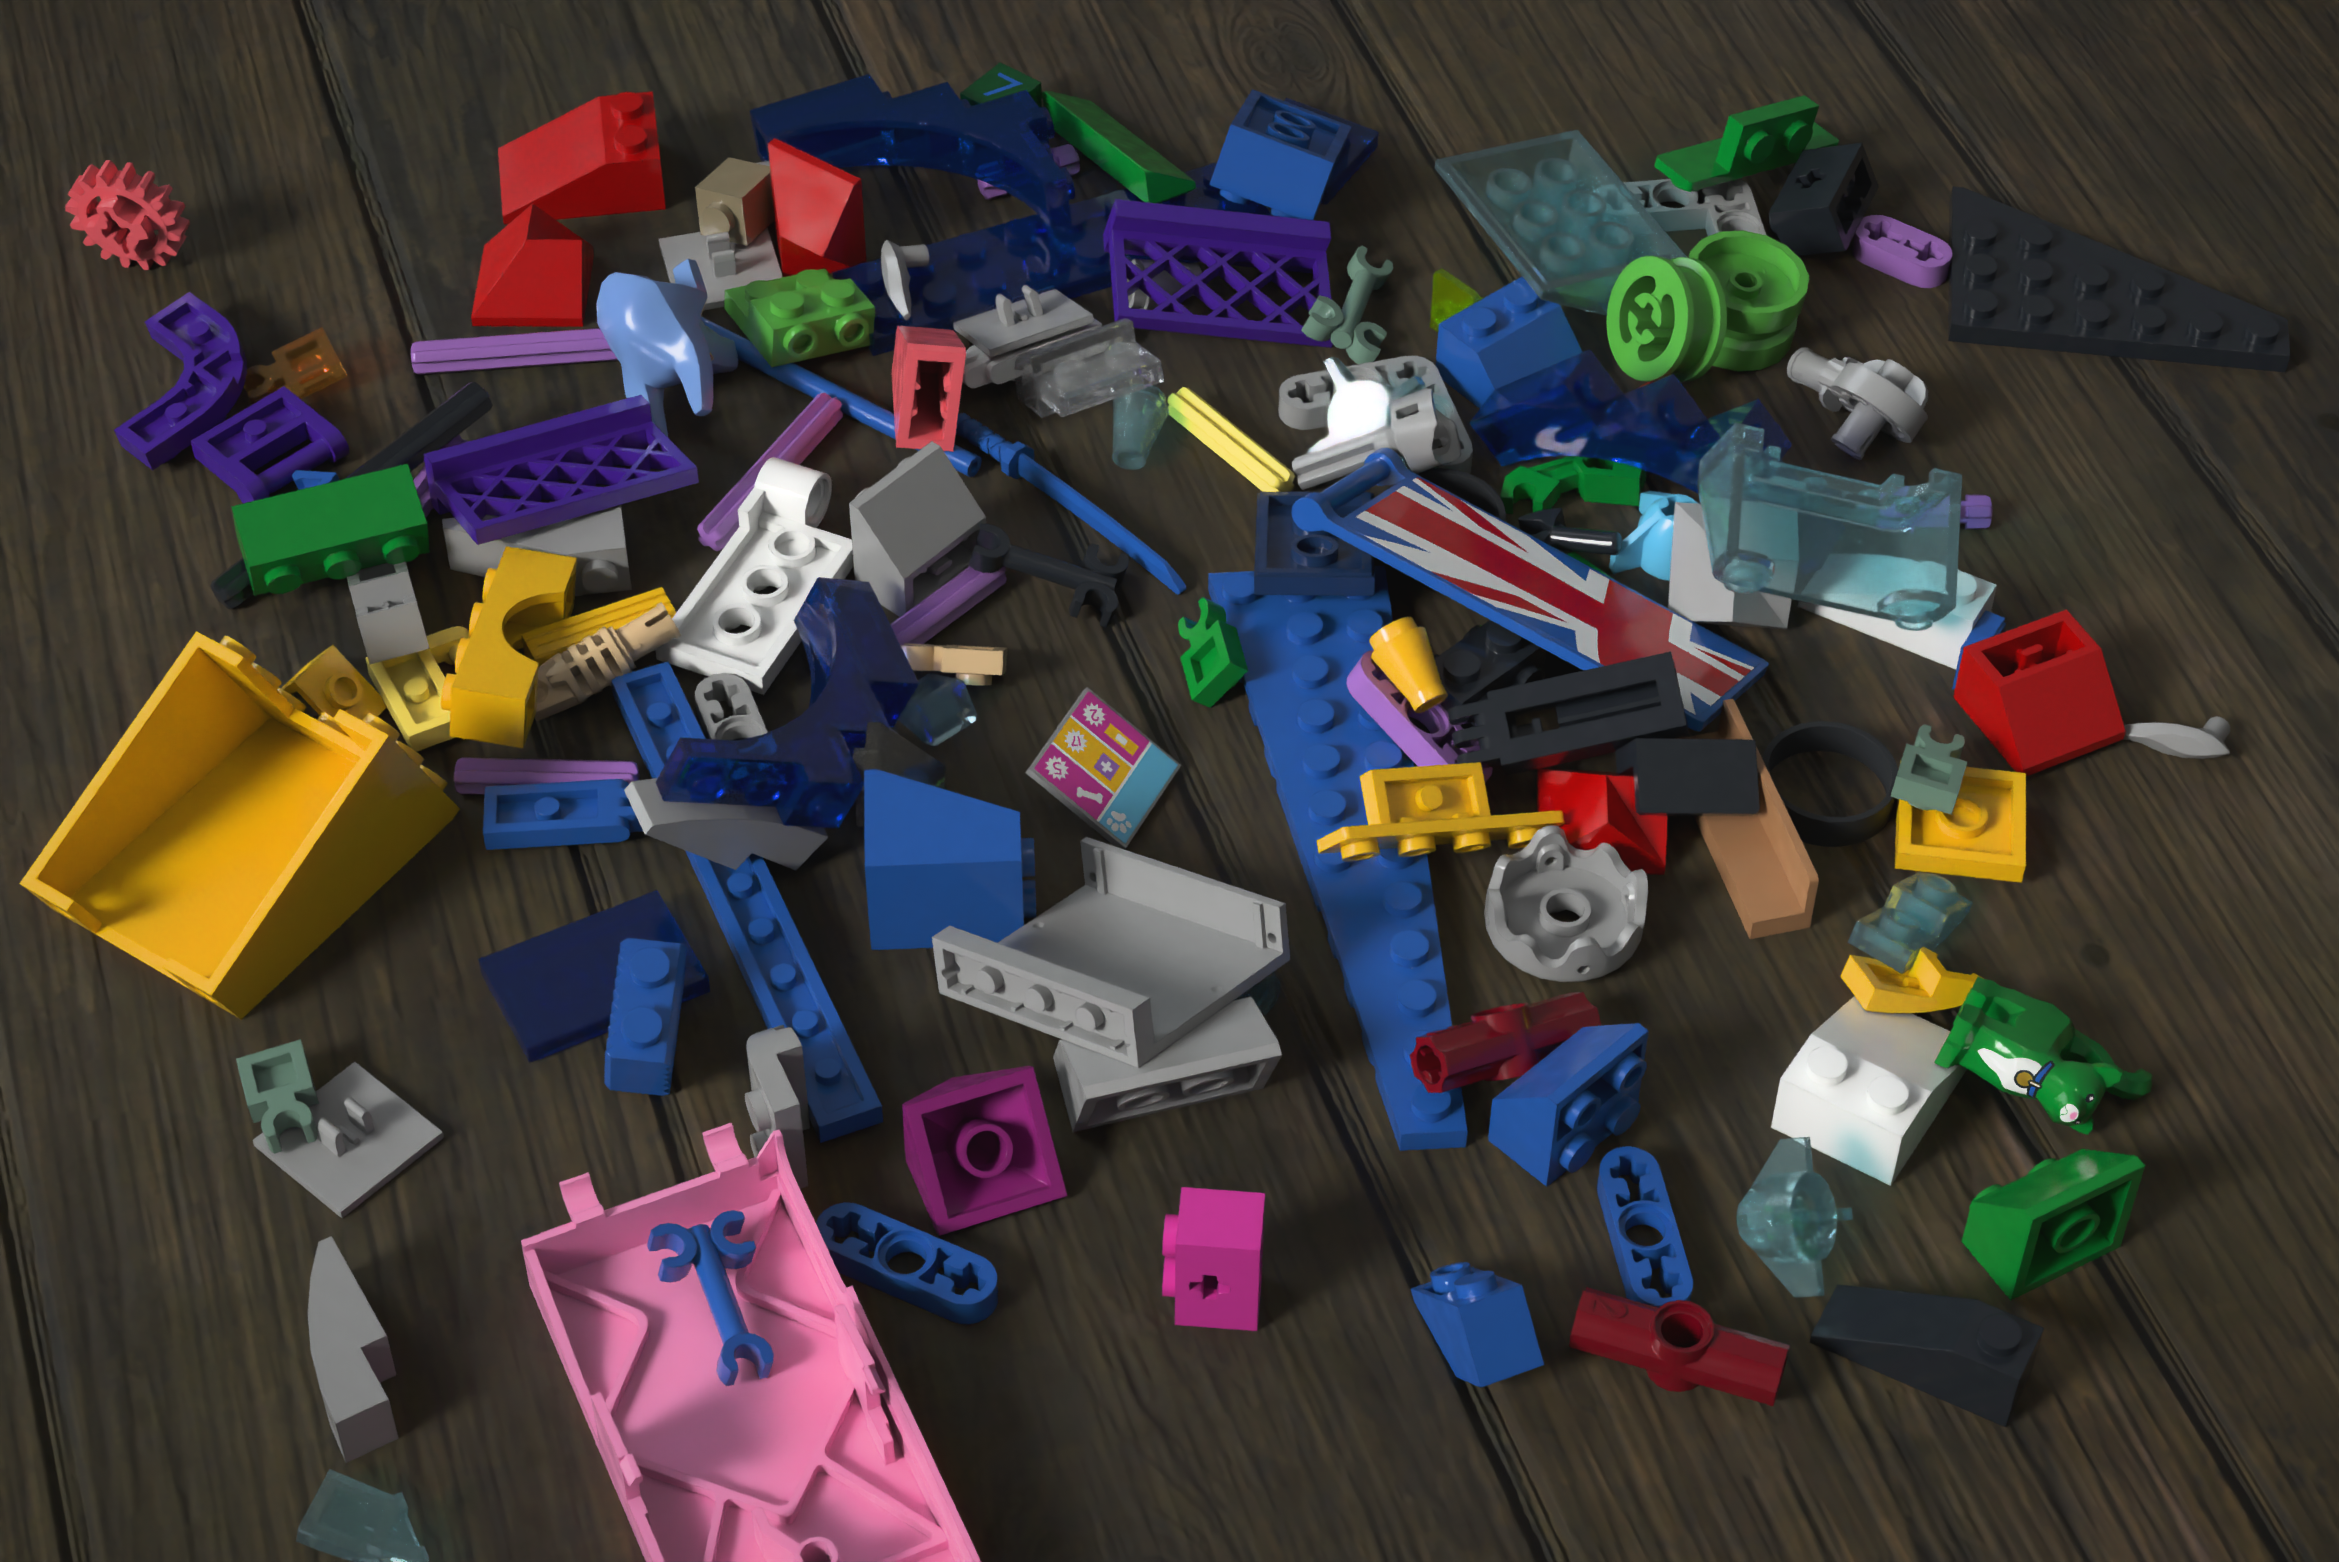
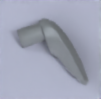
[881,240,929,320]
[2124,716,2230,759]

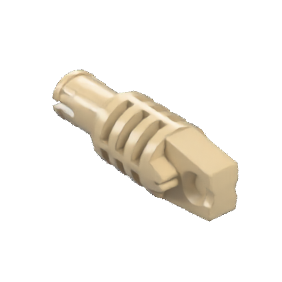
[534,602,681,721]

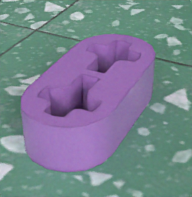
[1852,215,1952,288]

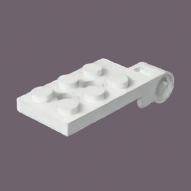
[655,457,854,695]

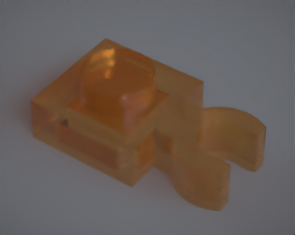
[244,327,347,404]

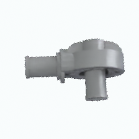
[1787,347,1928,460]

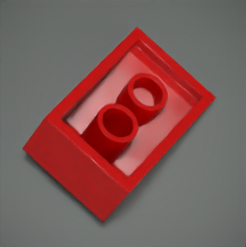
[498,91,666,225]

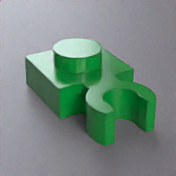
[1178,597,1249,708]

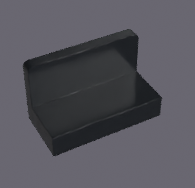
[1615,738,1760,816]

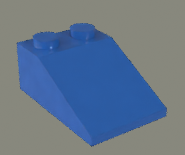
[1209,89,1352,220]

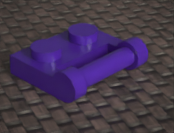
[191,386,349,503]

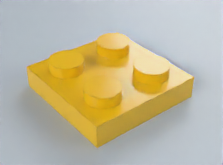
[1895,761,2026,883]

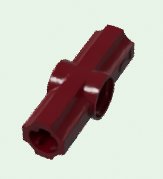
[1410,992,1601,1093]
[1569,1287,1790,1406]

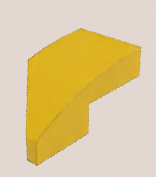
[1841,946,1982,1013]

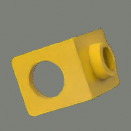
[281,645,387,739]

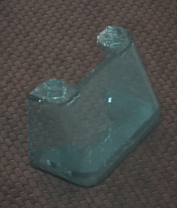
[1697,423,1962,631]

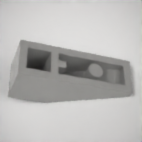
[442,505,632,596]

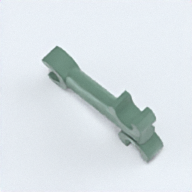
[1301,245,1393,364]

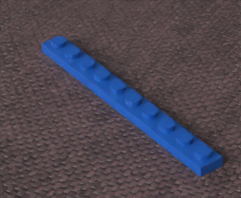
[611,661,883,1143]

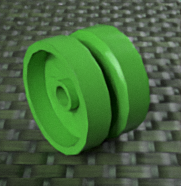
[1689,230,1809,371]

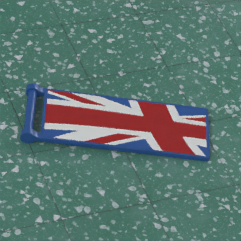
[1291,448,1769,731]

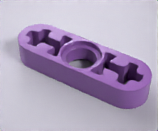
[1347,650,1493,783]

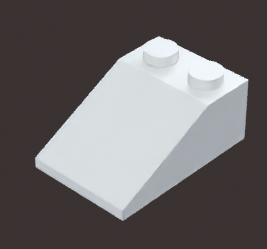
[1771,996,1967,1186]

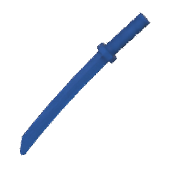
[956,413,1187,595]

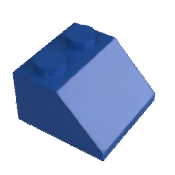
[1436,277,1594,433]

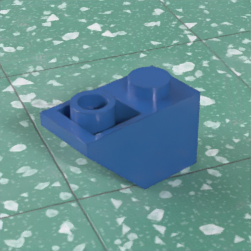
[1411,1262,1544,1388]

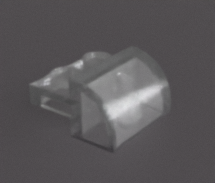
[1014,318,1164,418]

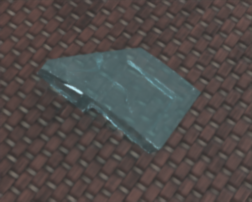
[296,1469,429,1562]

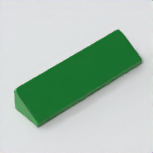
[1042,90,1196,203]

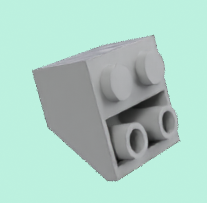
[849,441,987,617]

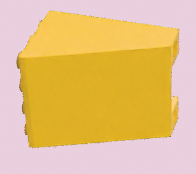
[19,631,460,1020]

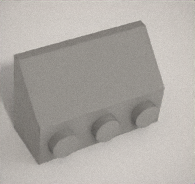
[1053,997,1282,1132]

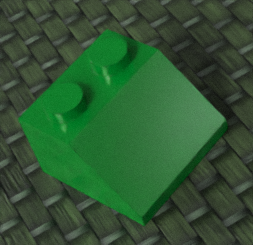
[1961,1149,2145,1301]

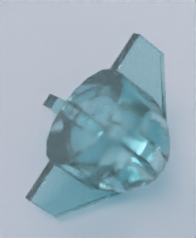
[1308,357,1425,468]
[1737,1137,1853,1297]

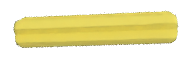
[1167,387,1295,492]

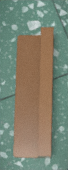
[1680,698,1819,939]

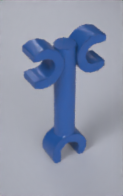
[647,1210,774,1386]

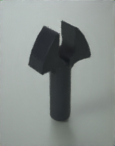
[1518,508,1622,555]

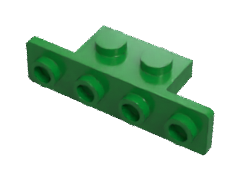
[1654,95,1839,192]

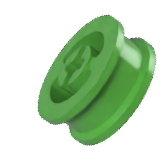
[1606,256,1727,382]

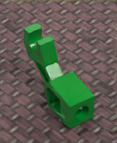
[1500,439,1647,514]

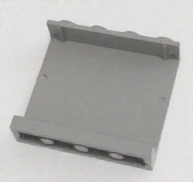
[932,837,1290,1068]

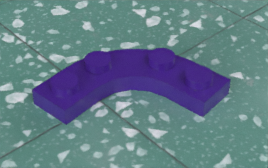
[114,292,247,471]

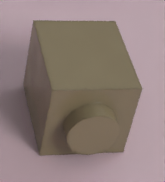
[695,157,774,246]

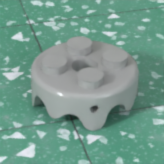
[1484,825,1648,982]

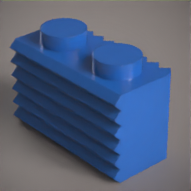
[604,938,687,1096]

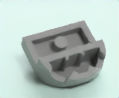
[745,1025,810,1189]

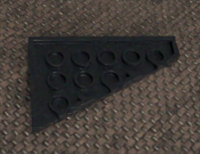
[1948,186,2290,373]

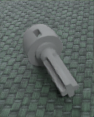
[1292,388,1461,490]

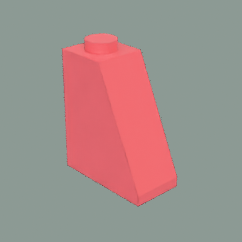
[891,326,966,452]

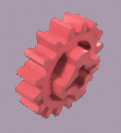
[65,160,190,270]

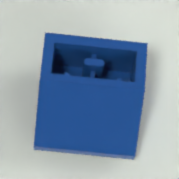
[1488,1023,1649,1187]

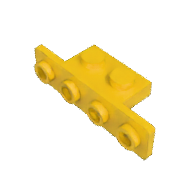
[1317,762,1565,862]

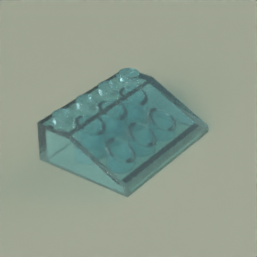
[1434,130,1687,316]

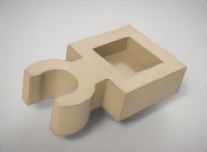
[900,643,1007,686]

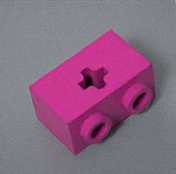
[1162,1187,1265,1331]

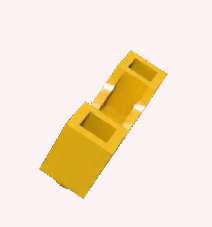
[441,546,577,748]

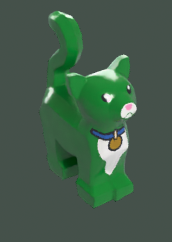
[1934,977,2152,1135]

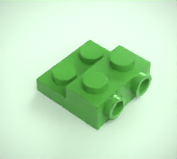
[724,268,875,367]

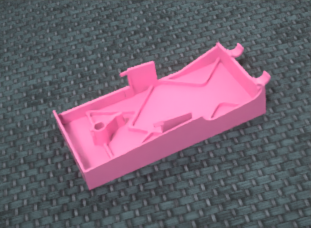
[521,1123,981,1562]

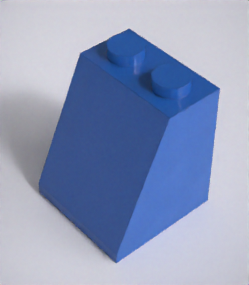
[864,769,1036,950]

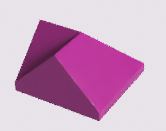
[902,1066,1067,1236]

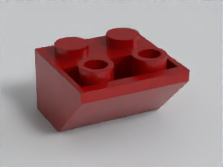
[1953,609,2126,776]

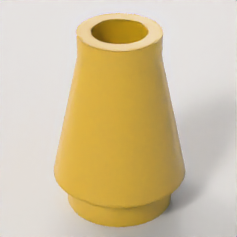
[1369,617,1448,713]

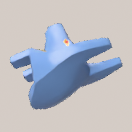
[596,259,738,437]

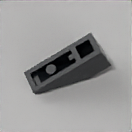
[1809,1284,2044,1427]

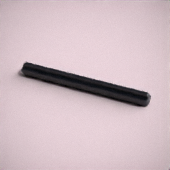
[210,382,493,610]

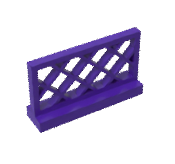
[1103,199,1333,348]
[423,395,699,545]

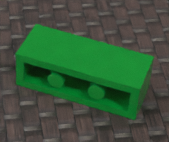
[231,464,430,596]

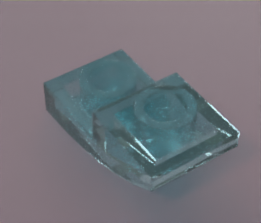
[1848,872,1973,974]

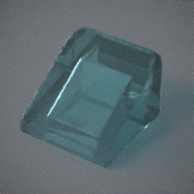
[885,673,977,746]

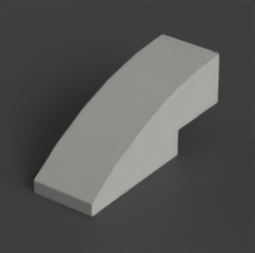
[347,562,430,664]
[624,775,828,870]
[308,1236,399,1463]

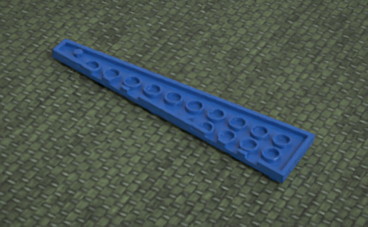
[1208,565,1468,1151]

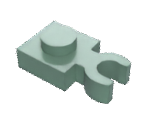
[1890,724,1967,815]
[236,1039,319,1154]

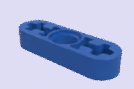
[1597,1146,1693,1308]
[816,1202,998,1324]

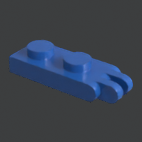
[483,779,643,850]

